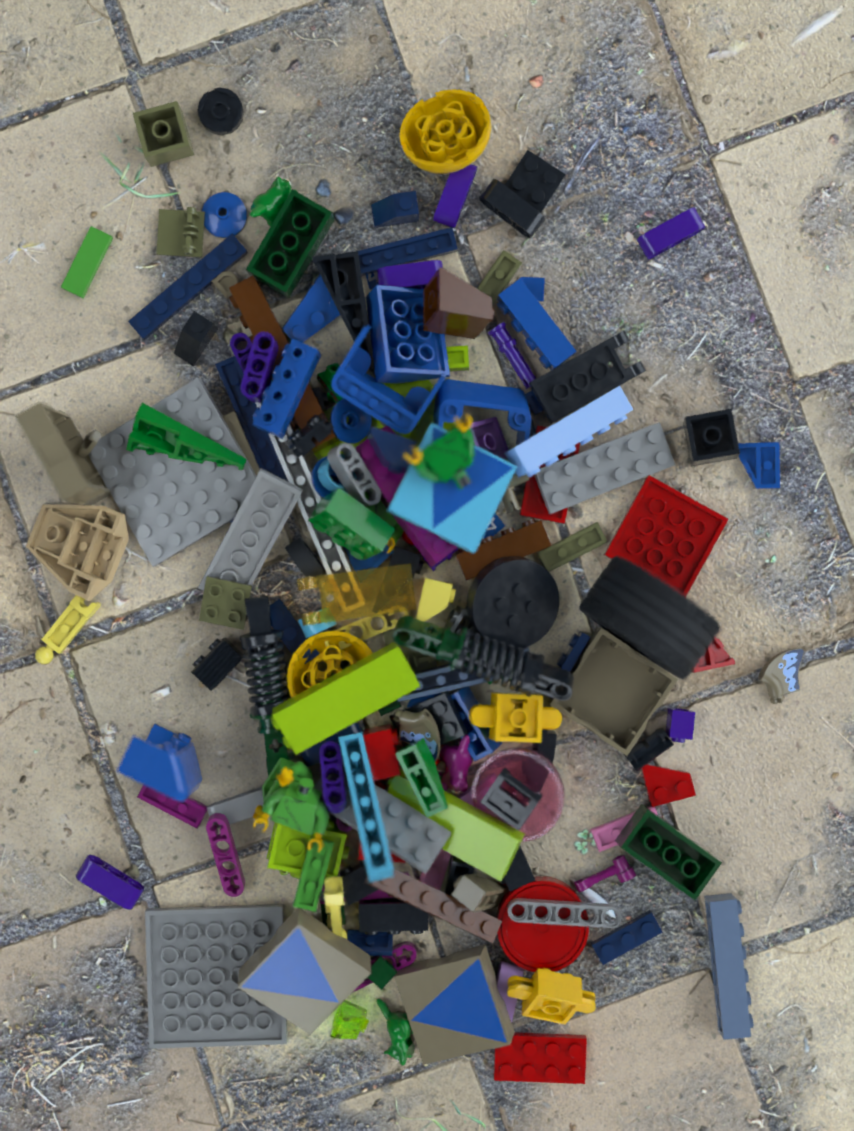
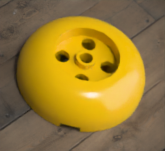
[400,89,491,174]
[287,631,373,698]

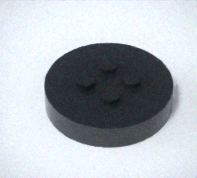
[467,556,560,650]

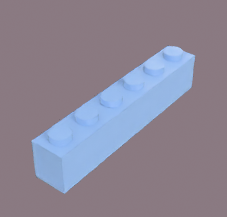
[504,386,633,478]

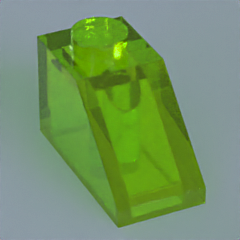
[330,1000,369,1039]

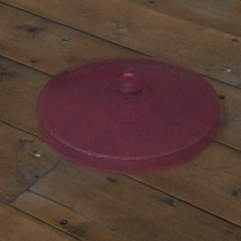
[472,748,565,842]

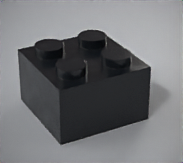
[683,408,740,467]

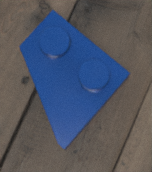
[738,442,780,489]

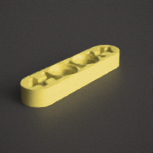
[325,605,409,650]

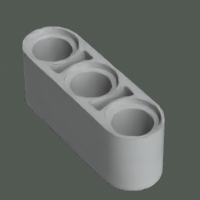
[328,443,381,507]
[207,787,263,828]

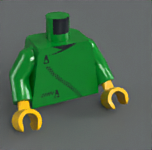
[403,413,475,490]

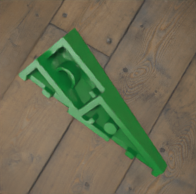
[126,402,247,470]

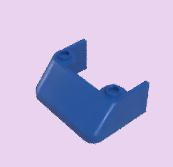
[332,325,446,434]
[433,379,531,446]
[116,724,203,801]

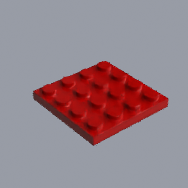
[604,475,729,596]

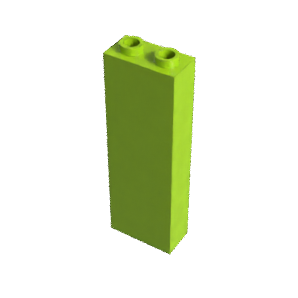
[271,642,420,754]
[388,769,525,881]

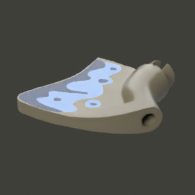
[758,648,804,704]
[394,709,440,761]

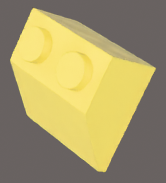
[416,578,456,622]

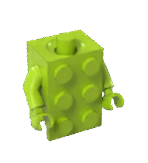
[266,818,349,879]

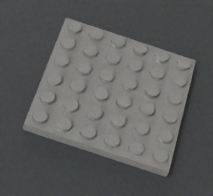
[86,378,256,567]
[145,904,288,1049]

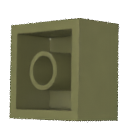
[133,101,195,167]

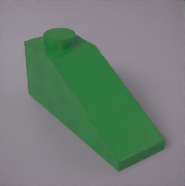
[395,738,448,818]

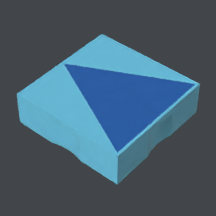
[387,423,517,554]

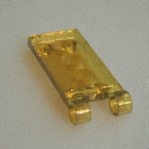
[296,564,417,625]

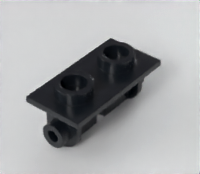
[287,413,334,458]
[624,728,674,771]

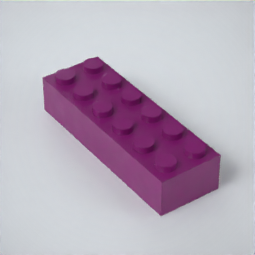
[355,425,458,567]

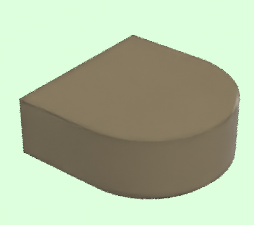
[212,271,240,300]

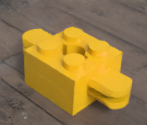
[468,692,562,743]
[507,968,596,1025]

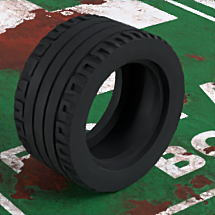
[580,556,720,680]

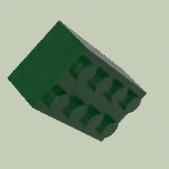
[246,189,335,298]
[615,804,722,900]

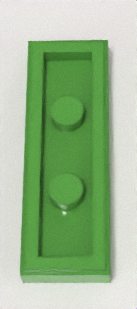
[61,226,113,299]
[293,836,334,912]

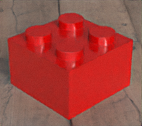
[363,723,402,781]

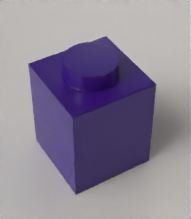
[665,707,696,743]

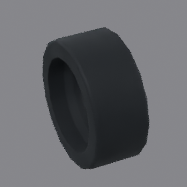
[285,537,325,582]

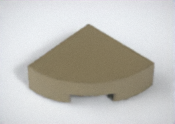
[77,430,102,458]

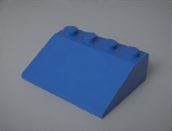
[366,285,450,384]

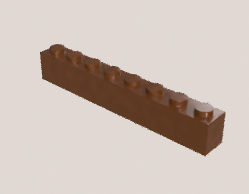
[229,275,339,453]

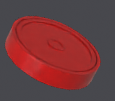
[496,876,589,972]

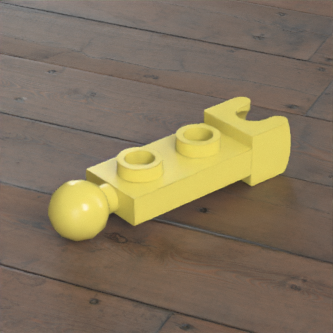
[35,595,101,664]
[324,876,348,939]

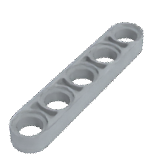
[507,898,622,928]

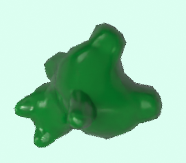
[250,177,296,226]
[376,998,414,1066]

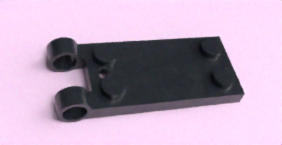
[529,330,646,424]

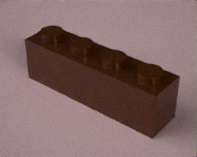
[455,518,552,581]

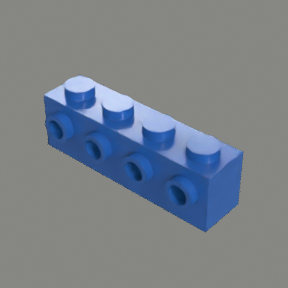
[497,278,576,370]
[253,338,321,439]

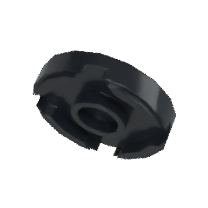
[197,87,244,135]

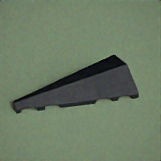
[312,251,374,368]

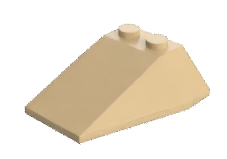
[26,504,129,601]

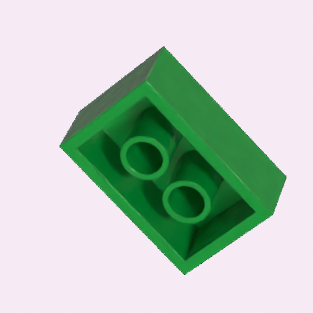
[308,488,395,561]

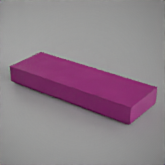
[137,785,208,829]

